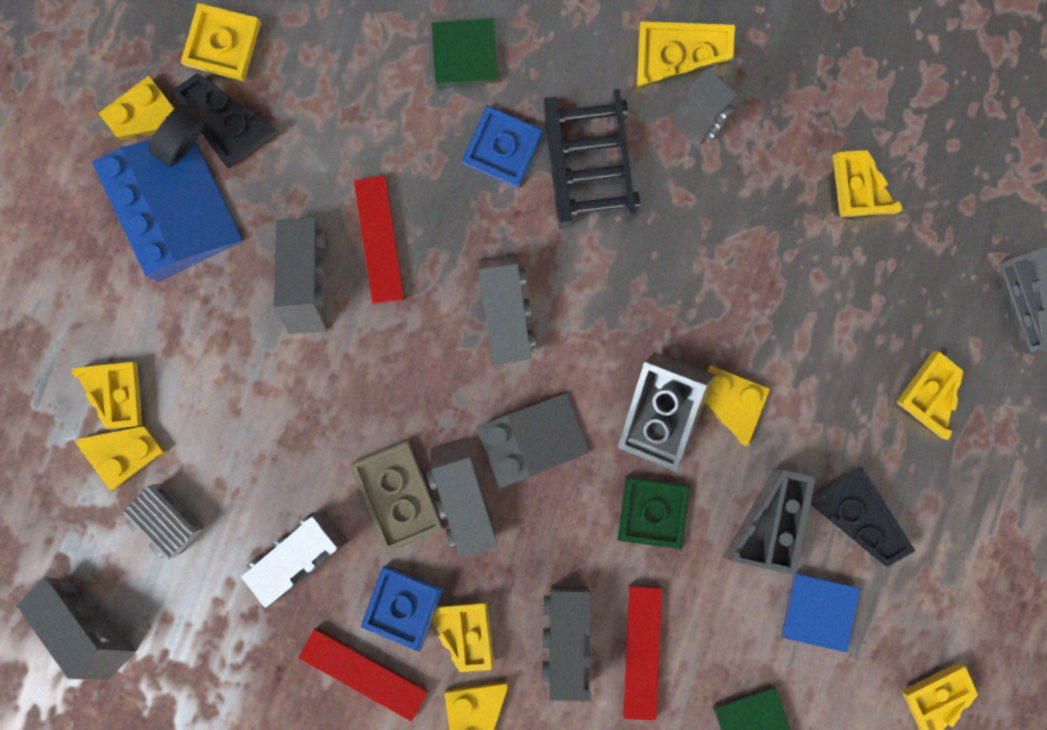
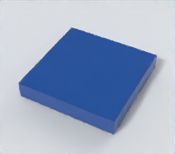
[461,105,544,189]
[361,565,444,652]
[781,573,860,653]

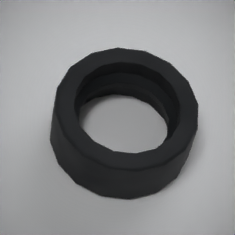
[148,103,206,167]

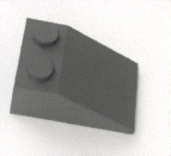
[617,352,715,472]
[476,393,589,488]

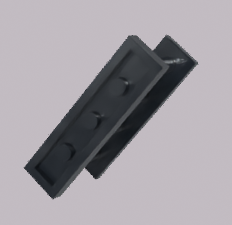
[543,89,640,229]

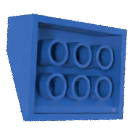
[91,140,244,282]

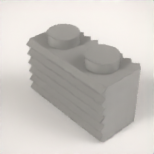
[123,484,204,559]

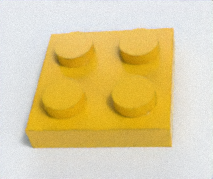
[181,3,261,82]

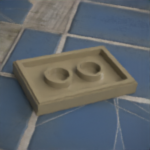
[349,440,445,554]

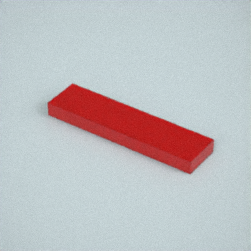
[354,175,405,305]
[623,585,662,721]
[298,627,428,722]

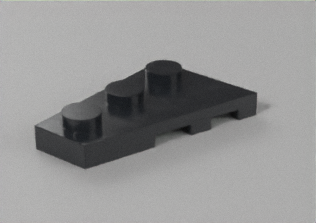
[172,73,280,169]
[810,466,916,567]

